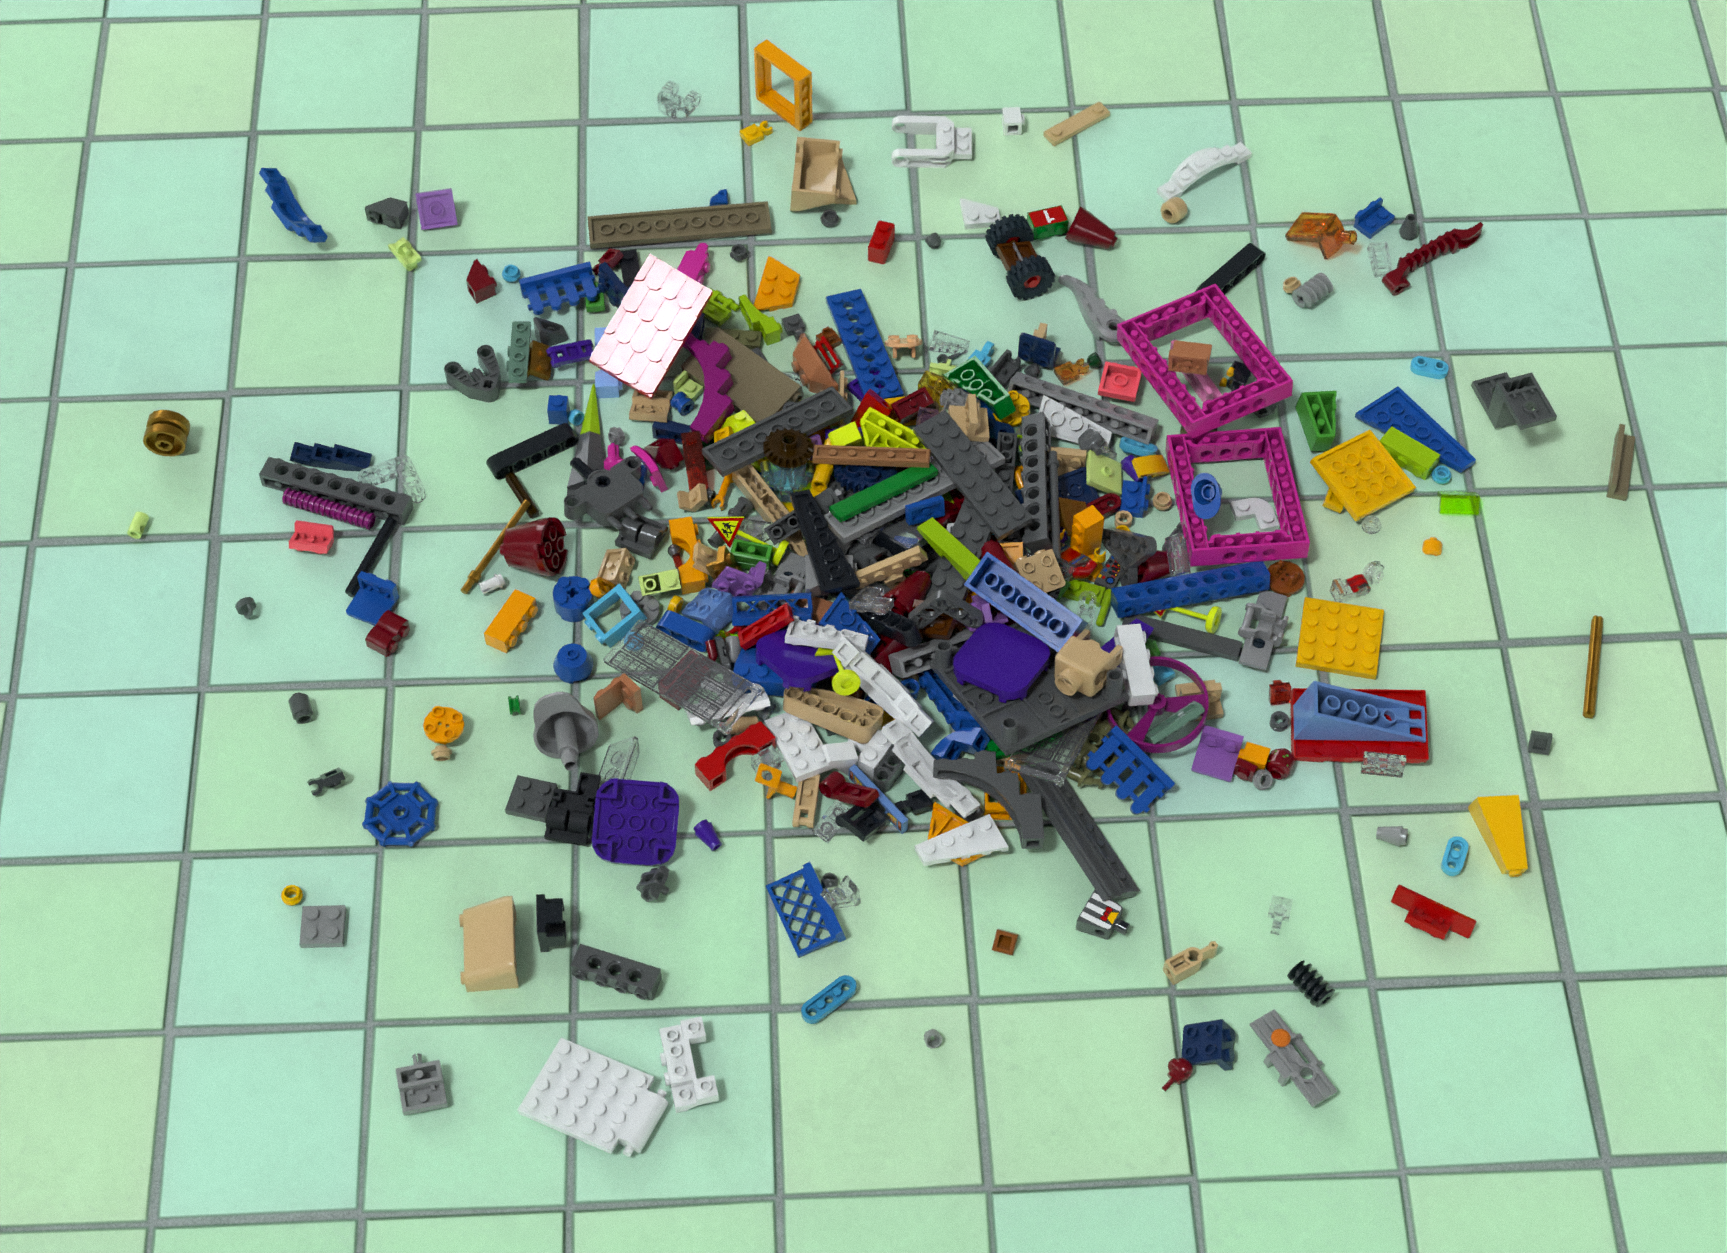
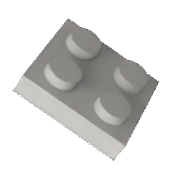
[299,905,346,948]

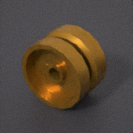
[143,410,190,457]

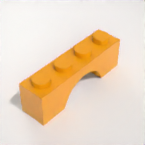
[669,516,709,595]

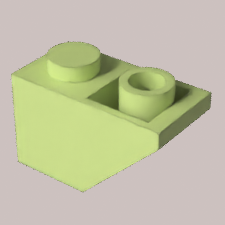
[638,569,681,596]

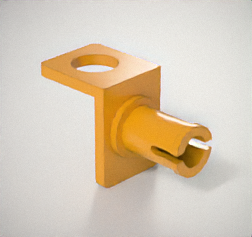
[755,763,797,799]

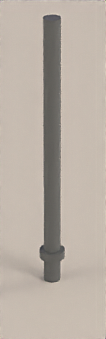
[1048,451,1061,562]

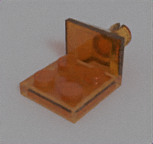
[1285,212,1357,260]

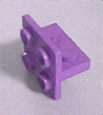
[964,595,1009,633]

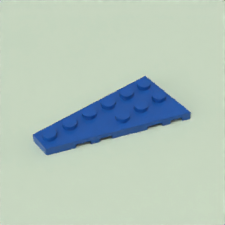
[1355,386,1476,473]

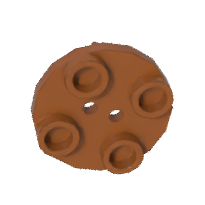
[1268,560,1305,597]

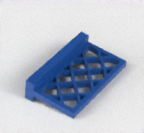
[766,862,846,958]

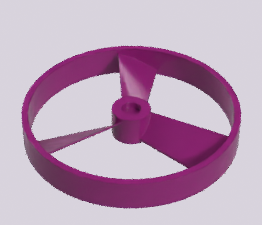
[1106,656,1209,753]

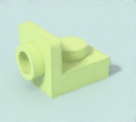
[673,370,704,401]

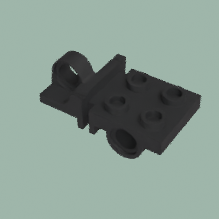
[544,772,601,846]

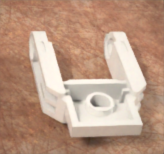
[892,116,972,168]

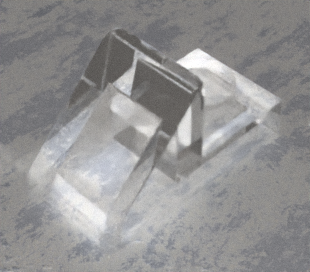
[820,875,861,909]

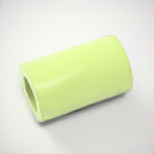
[127,512,149,539]

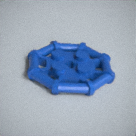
[362,781,439,847]

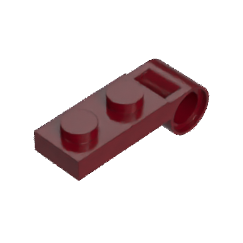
[819,771,879,808]

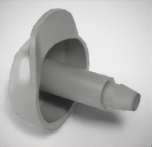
[533,692,599,770]

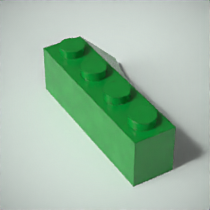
[943,356,1016,420]

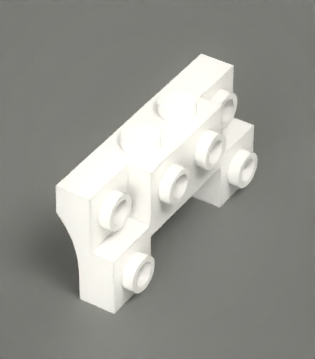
[659,1016,719,1113]

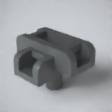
[636,866,670,902]

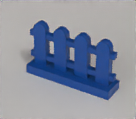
[519,261,600,315]
[1086,725,1175,814]

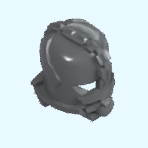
[847,539,894,584]

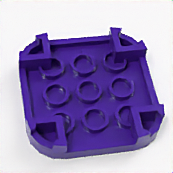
[953,622,1050,703]
[756,624,845,692]
[592,778,679,866]

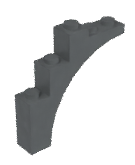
[933,750,1044,849]

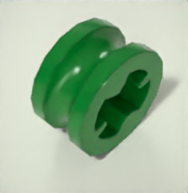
[508,695,521,715]

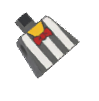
[1076,890,1130,940]

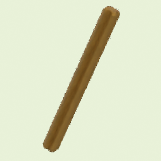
[1583,615,1603,719]

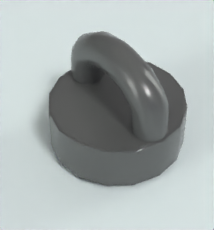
[235,597,256,619]

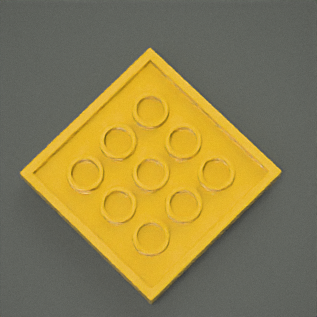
[1310,430,1416,521]
[1295,597,1384,680]

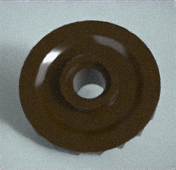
[763,427,813,468]

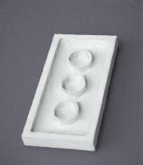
[764,712,834,783]

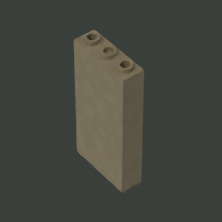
[680,326,804,423]

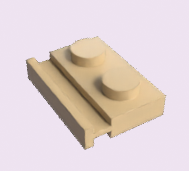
[693,542,718,576]

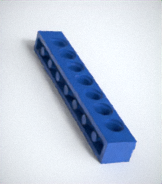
[1111,561,1270,618]

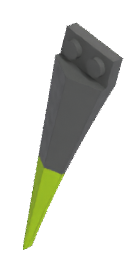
[567,384,604,495]

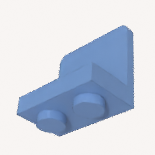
[681,588,741,635]

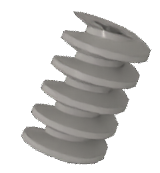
[1292,273,1333,308]

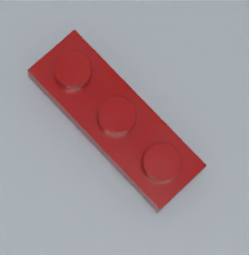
[738,603,794,650]

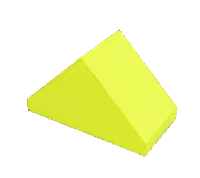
[828,421,866,447]

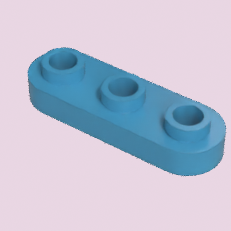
[801,975,856,1024]

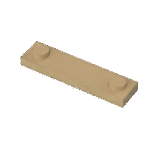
[1043,101,1110,146]

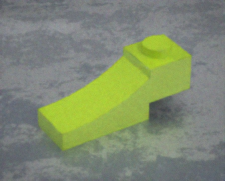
[739,294,783,346]

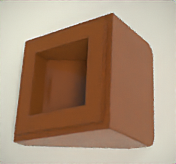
[992,929,1019,955]

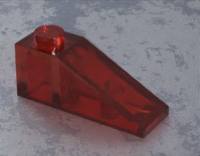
[681,431,709,491]

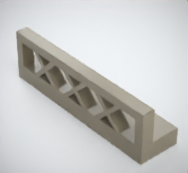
[1606,424,1635,501]

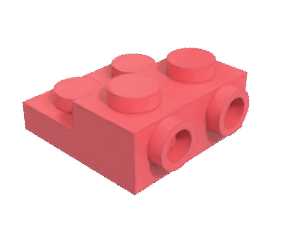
[1098,361,1142,402]

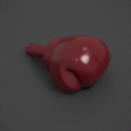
[1162,1058,1193,1092]

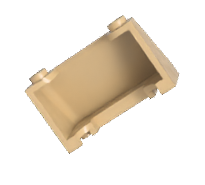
[790,137,843,212]
[459,896,519,992]

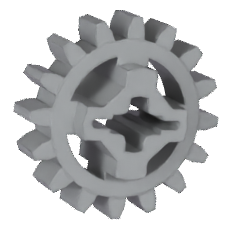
[939,388,981,410]

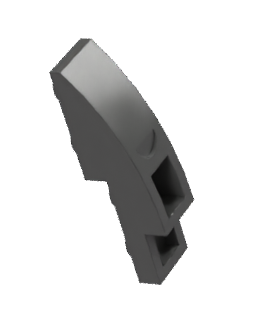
[995,432,1017,492]
[764,486,840,545]

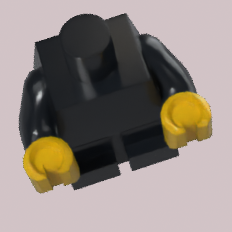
[1219,360,1251,392]

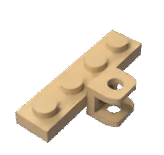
[855,545,928,589]

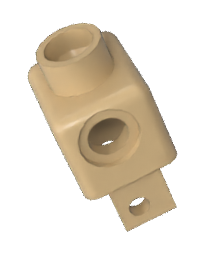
[1054,629,1123,697]

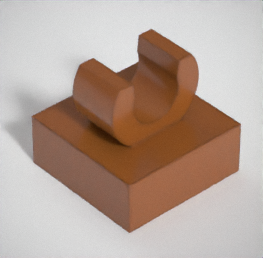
[816,326,842,352]

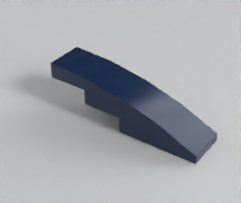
[289,442,372,471]

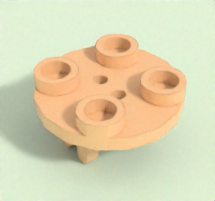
[885,334,922,358]

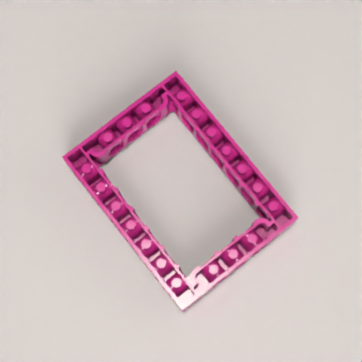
[1117,283,1293,438]
[1165,427,1310,567]

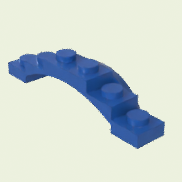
[259,168,328,243]

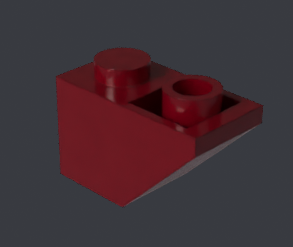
[466,259,497,304]

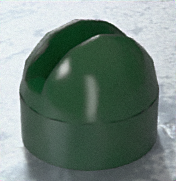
[1087,352,1103,368]

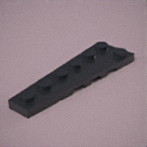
[790,489,860,595]

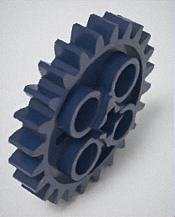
[834,464,897,493]

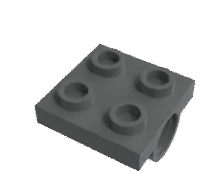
[615,513,668,559]

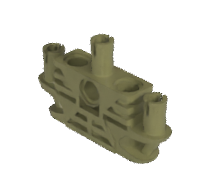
[1061,707,1135,789]

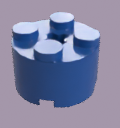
[553,576,594,622]

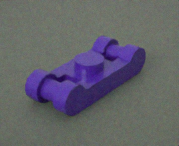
[546,339,594,368]

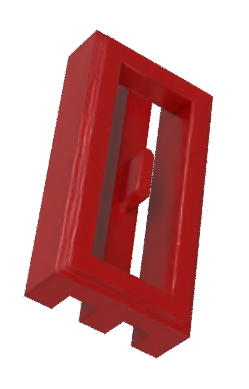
[812,336,843,374]

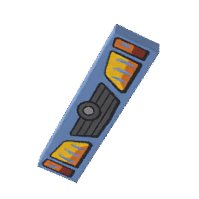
[849,764,908,834]

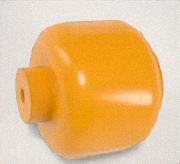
[1422,537,1443,556]

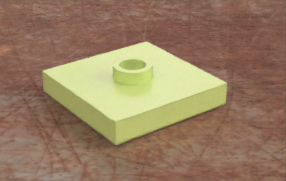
[1086,450,1122,496]

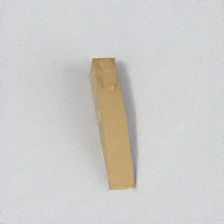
[732,464,808,557]

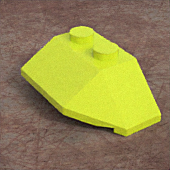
[860,407,926,449]

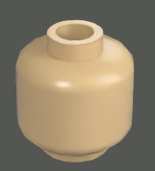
[1160,197,1187,223]

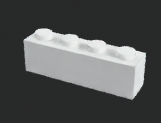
[1114,624,1158,706]

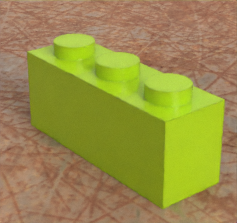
[1379,426,1440,480]

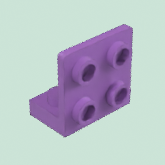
[712,561,767,596]
[1191,725,1244,782]

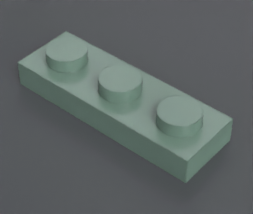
[1145,701,1205,744]

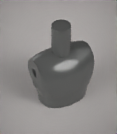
[1078,429,1105,456]

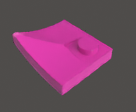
[630,445,668,493]

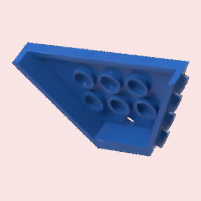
[919,670,988,735]

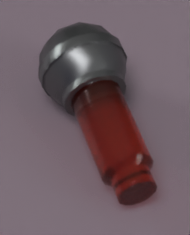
[668,544,683,572]

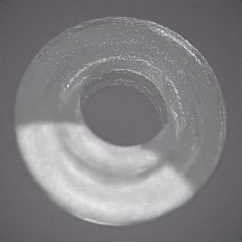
[1361,515,1381,534]

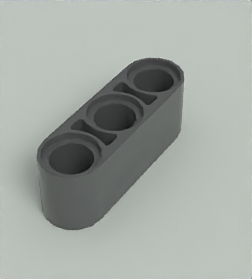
[873,745,905,793]

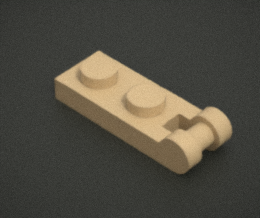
[792,774,821,828]

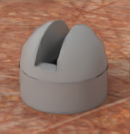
[924,1029,942,1048]

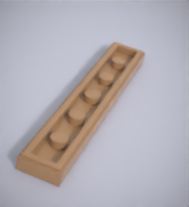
[812,445,931,468]

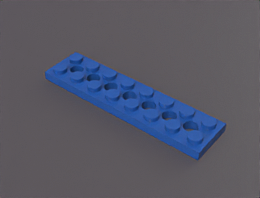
[826,289,904,399]

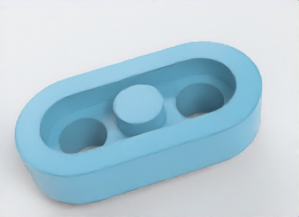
[1410,356,1449,379]
[1119,437,1158,457]
[1441,836,1469,876]

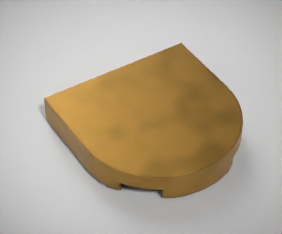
[1059,497,1087,537]

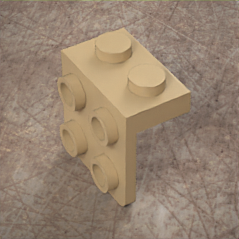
[1014,549,1065,593]

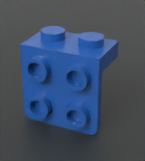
[346,571,399,626]

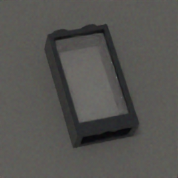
[863,514,935,568]

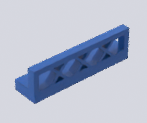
[732,592,814,626]

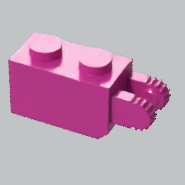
[677,242,710,284]

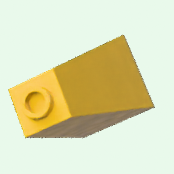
[1468,795,1528,877]

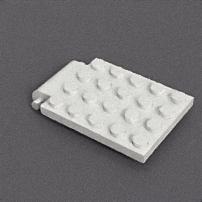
[518,1038,668,1157]

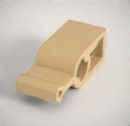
[1163,941,1218,985]

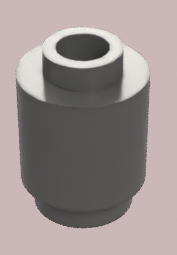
[288,692,313,724]

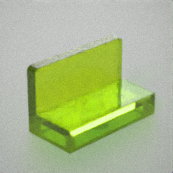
[1437,491,1480,515]

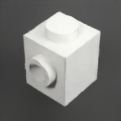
[1002,107,1025,136]

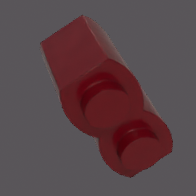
[365,610,410,657]

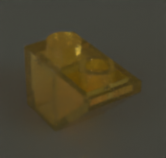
[918,370,954,408]

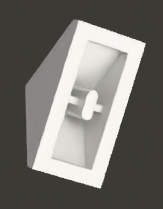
[822,741,858,776]

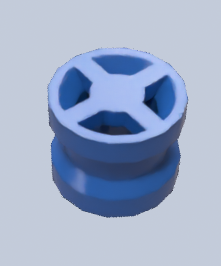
[670,392,694,416]

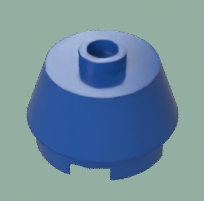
[553,643,593,684]

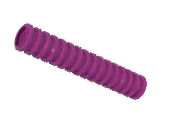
[282,488,375,530]

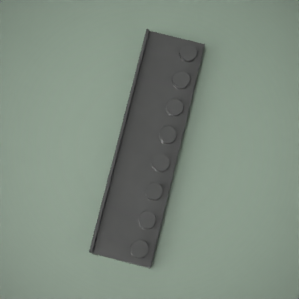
[1019,762,1140,901]

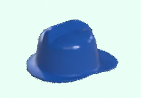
[1191,473,1222,519]

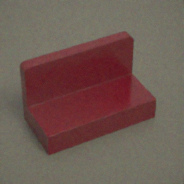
[891,386,934,425]

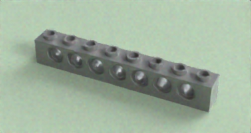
[1008,371,1159,445]

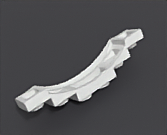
[1157,142,1252,202]
[832,637,935,737]
[881,718,981,818]

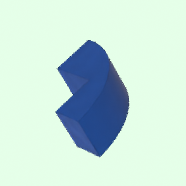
[930,727,990,760]

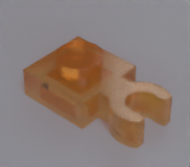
[1054,358,1089,386]

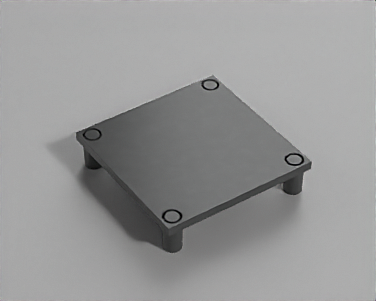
[930,596,1128,756]

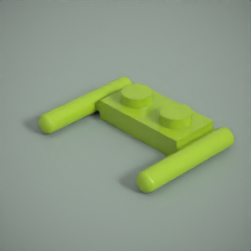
[1062,576,1111,627]

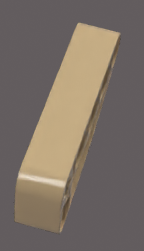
[783,687,884,744]

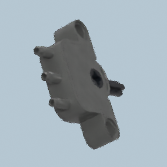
[564,456,653,530]

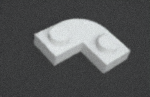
[1230,498,1280,532]

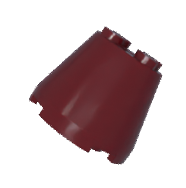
[499,517,568,577]

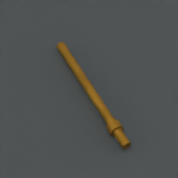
[460,500,531,594]

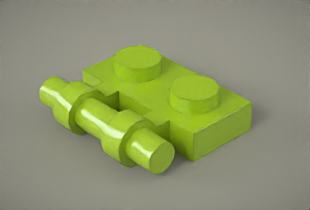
[702,288,740,327]

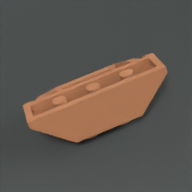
[791,333,838,394]

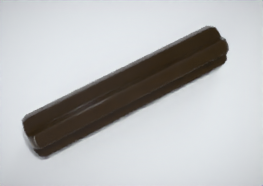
[505,472,539,519]

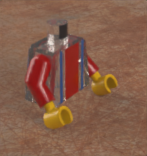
[1046,529,1106,582]

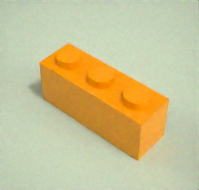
[1070,505,1105,563]
[484,589,538,653]

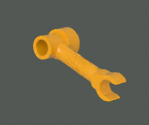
[711,473,734,511]

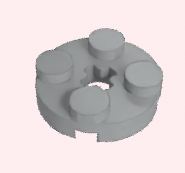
[620,591,659,630]

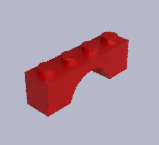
[695,721,776,791]

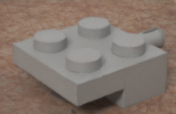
[396,1053,448,1116]

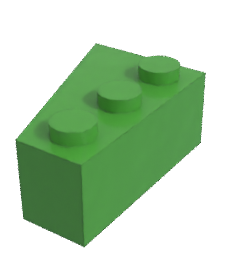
[1295,391,1337,451]

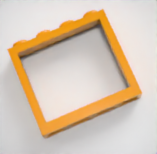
[754,39,813,131]

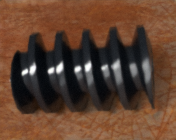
[1287,961,1335,1008]

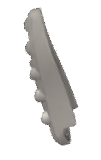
[1058,275,1125,342]

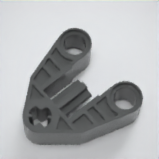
[444,345,501,402]

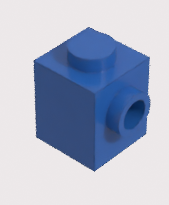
[547,395,570,425]

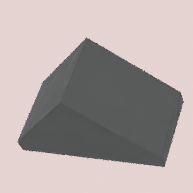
[533,317,569,346]

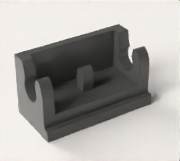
[989,349,1022,390]

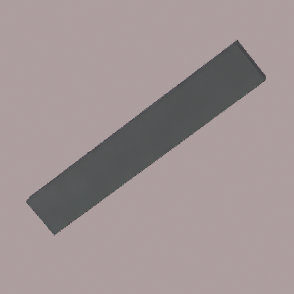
[1122,614,1242,661]

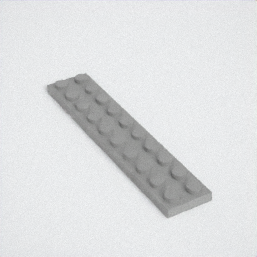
[824,441,1005,544]

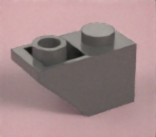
[365,197,409,229]

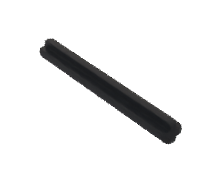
[345,517,397,597]

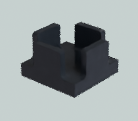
[536,894,566,952]

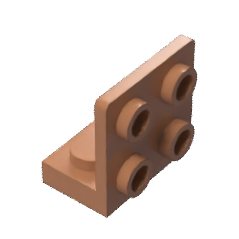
[1168,340,1212,375]
[593,673,643,720]

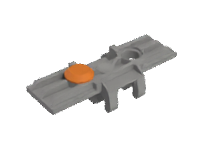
[1249,1009,1337,1107]

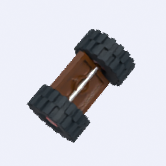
[985,214,1055,301]

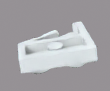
[960,198,1001,230]

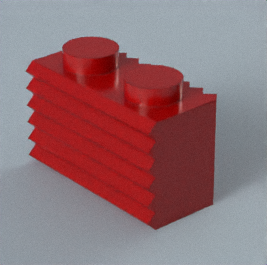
[868,220,895,264]

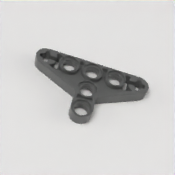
[1102,528,1157,586]

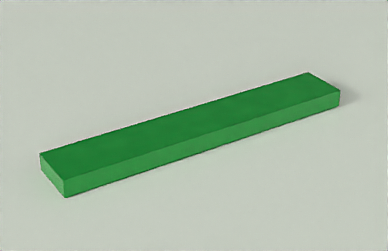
[829,463,938,523]

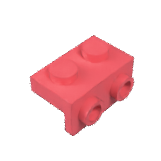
[289,520,334,554]

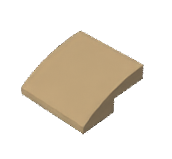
[629,390,673,423]

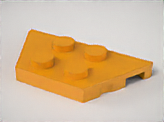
[754,256,800,312]
[928,802,985,867]

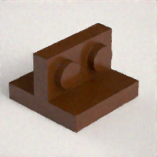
[912,599,964,640]

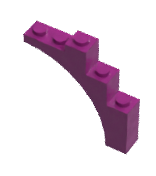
[682,333,735,444]

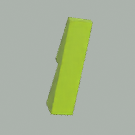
[917,517,981,581]

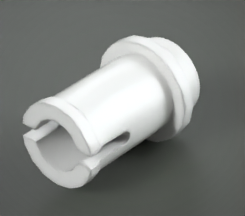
[479,574,505,595]

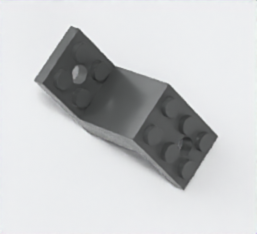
[1471,372,1557,430]

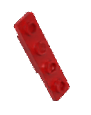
[1391,885,1476,940]

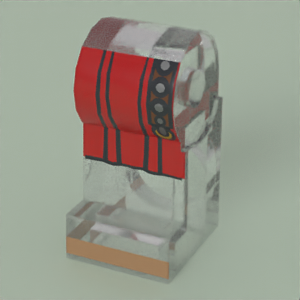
[1330,574,1371,603]

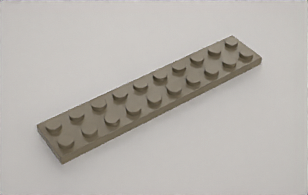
[587,201,771,249]

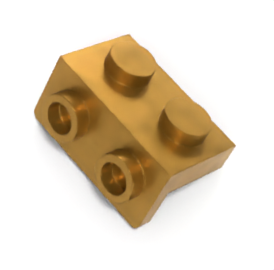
[527,340,552,381]
[706,545,743,580]

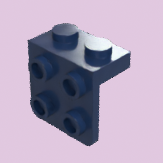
[1018,332,1061,369]
[1182,1019,1236,1071]

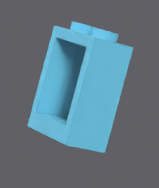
[582,583,647,648]

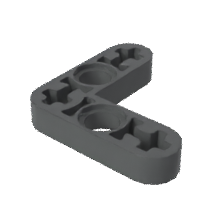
[908,590,983,630]

